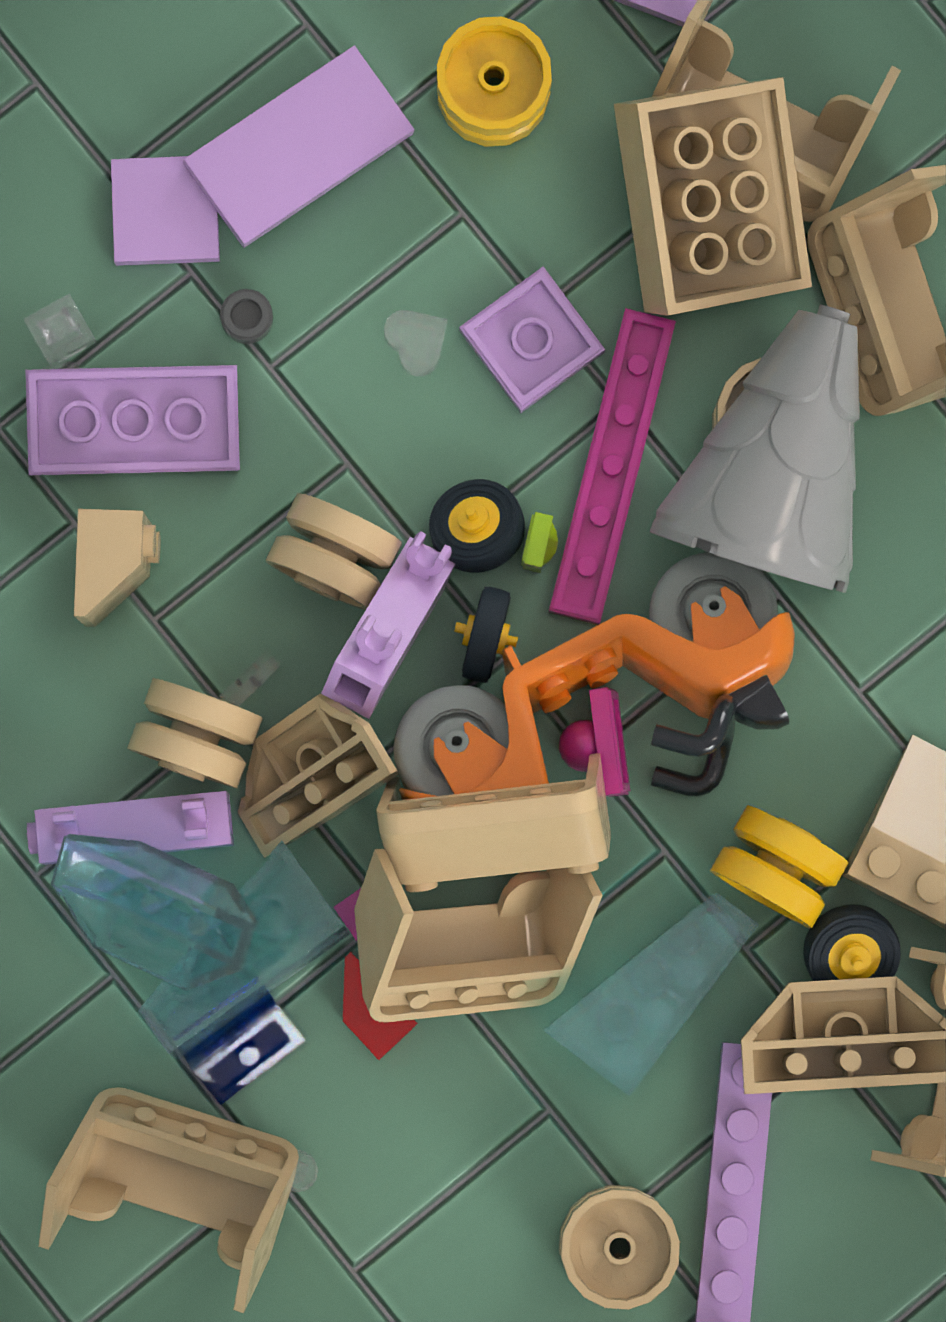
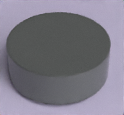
[220,289,273,344]

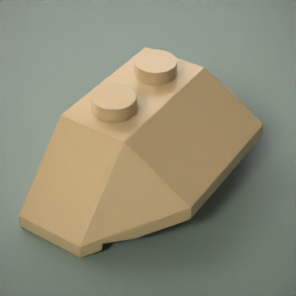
[238,694,398,858]
[740,976,946,1094]

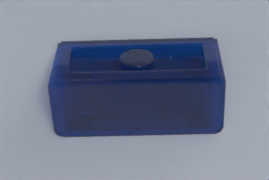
[183,990,306,1105]

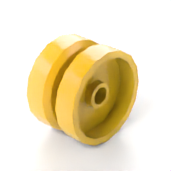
[437,16,552,147]
[709,805,849,928]

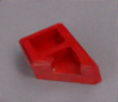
[343,952,418,1060]

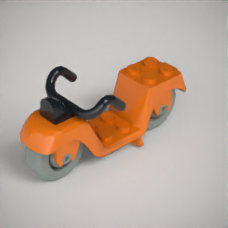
[394,552,795,800]

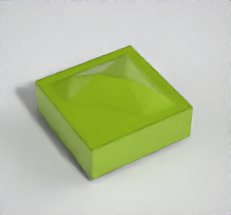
[521,512,558,573]

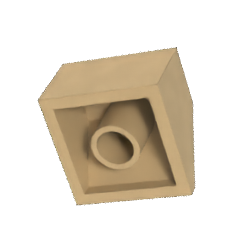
[74,509,161,627]

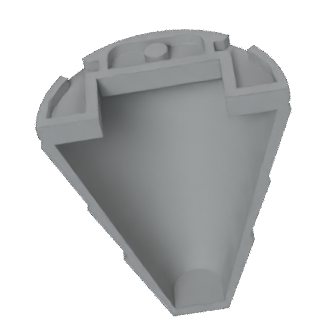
[650,304,860,593]

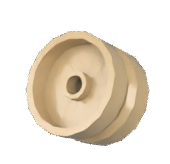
[266,493,402,610]
[127,678,263,788]
[559,1185,680,1310]

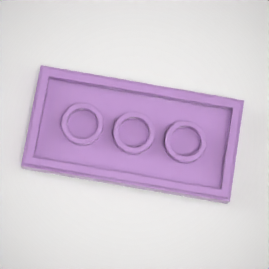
[183,45,415,248]
[25,365,240,475]

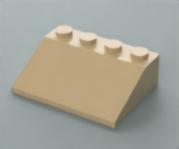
[614,77,812,316]
[842,735,946,930]

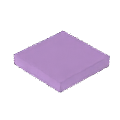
[111,156,220,266]
[459,267,605,413]

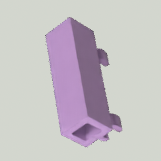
[321,532,455,719]
[27,791,234,865]

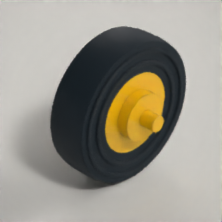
[429,479,525,573]
[454,587,518,683]
[803,904,901,981]

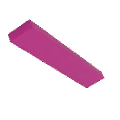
[549,308,676,625]

